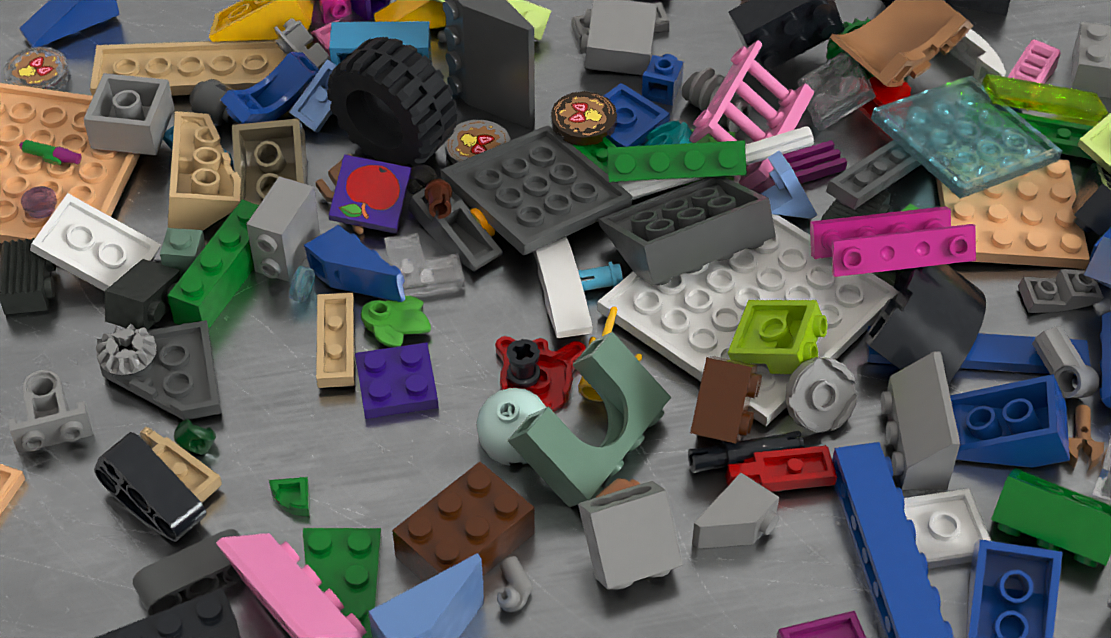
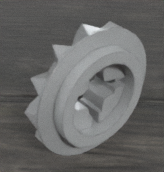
[96,324,156,375]

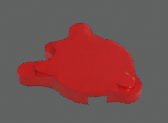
[495,336,586,412]

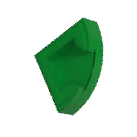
[269,477,310,516]

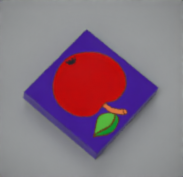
[329,154,411,234]

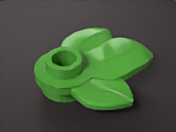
[361,295,431,347]

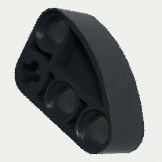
[94,432,207,541]

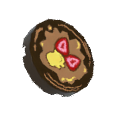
[551,91,617,146]

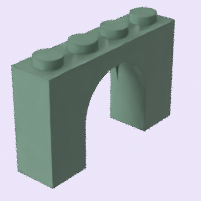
[508,332,671,507]

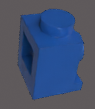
[642,54,684,106]

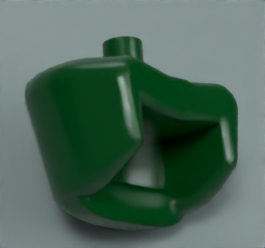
[174,419,216,455]

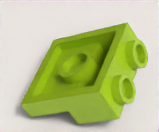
[728,300,828,374]

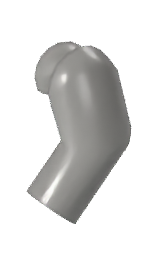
[497,557,532,612]

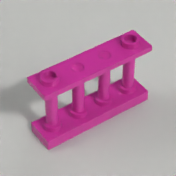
[810,206,976,277]

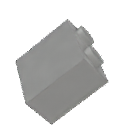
[580,0,657,75]
[246,176,320,282]
[578,481,683,589]

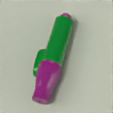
[19,140,82,165]

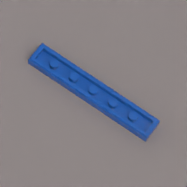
[867,326,1091,376]

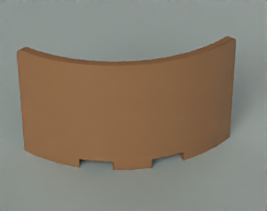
[830,0,974,87]

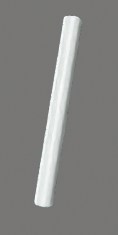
[618,126,814,200]

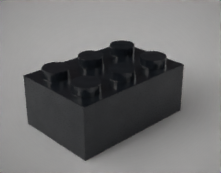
[728,0,845,71]

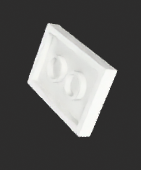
[30,193,161,291]

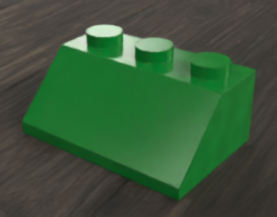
[991,468,1111,567]

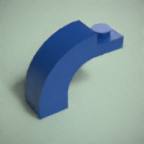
[220,52,319,124]

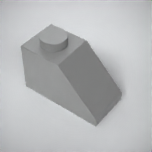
[692,473,779,549]

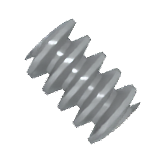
[681,67,751,133]

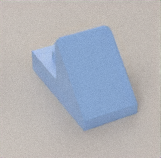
[289,59,337,133]
[760,150,817,219]

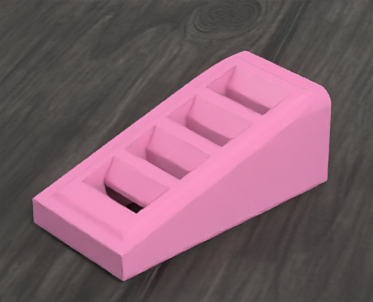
[1005,39,1061,104]

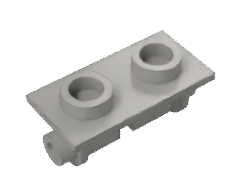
[274,18,331,70]

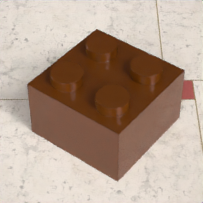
[690,356,762,443]

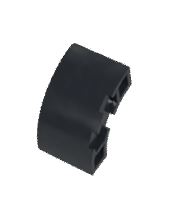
[863,264,986,384]

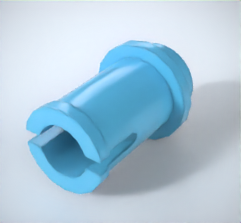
[578,261,623,292]

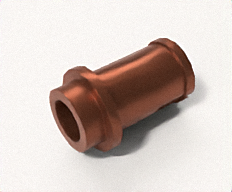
[424,179,452,219]

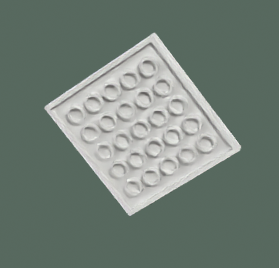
[597,214,899,426]

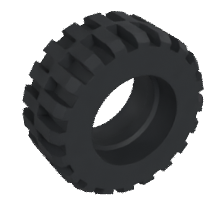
[327,37,458,168]

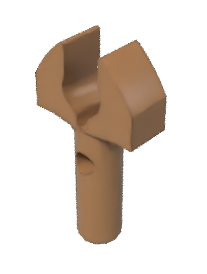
[1067,405,1104,470]

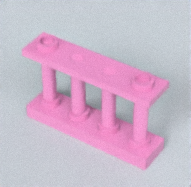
[689,40,815,189]

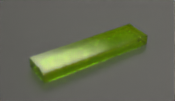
[982,74,1109,122]

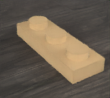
[316,293,355,388]

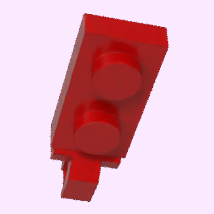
[726,445,837,492]

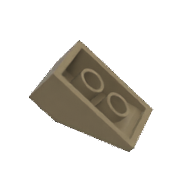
[232,118,307,205]

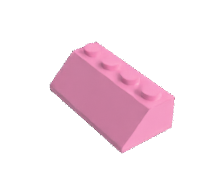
[216,533,367,638]

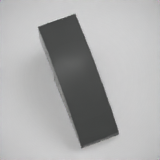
[408,189,503,271]

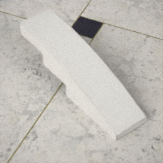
[533,236,593,338]

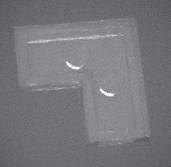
[384,233,465,296]

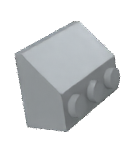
[881,352,960,490]

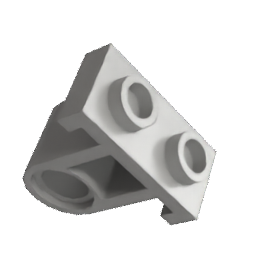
[8,370,94,453]

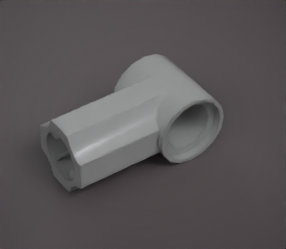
[1032,326,1099,398]

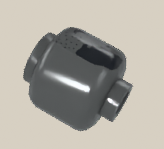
[189,79,235,128]

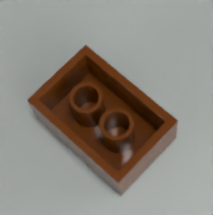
[392,461,535,582]

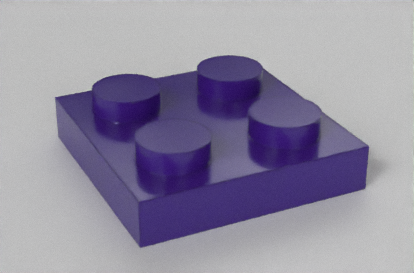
[355,342,439,419]

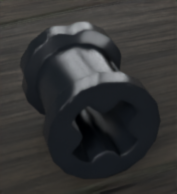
[507,339,540,388]

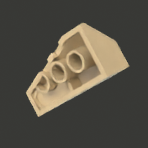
[168,111,241,231]

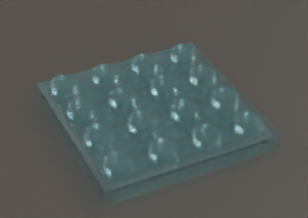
[871,75,1062,199]

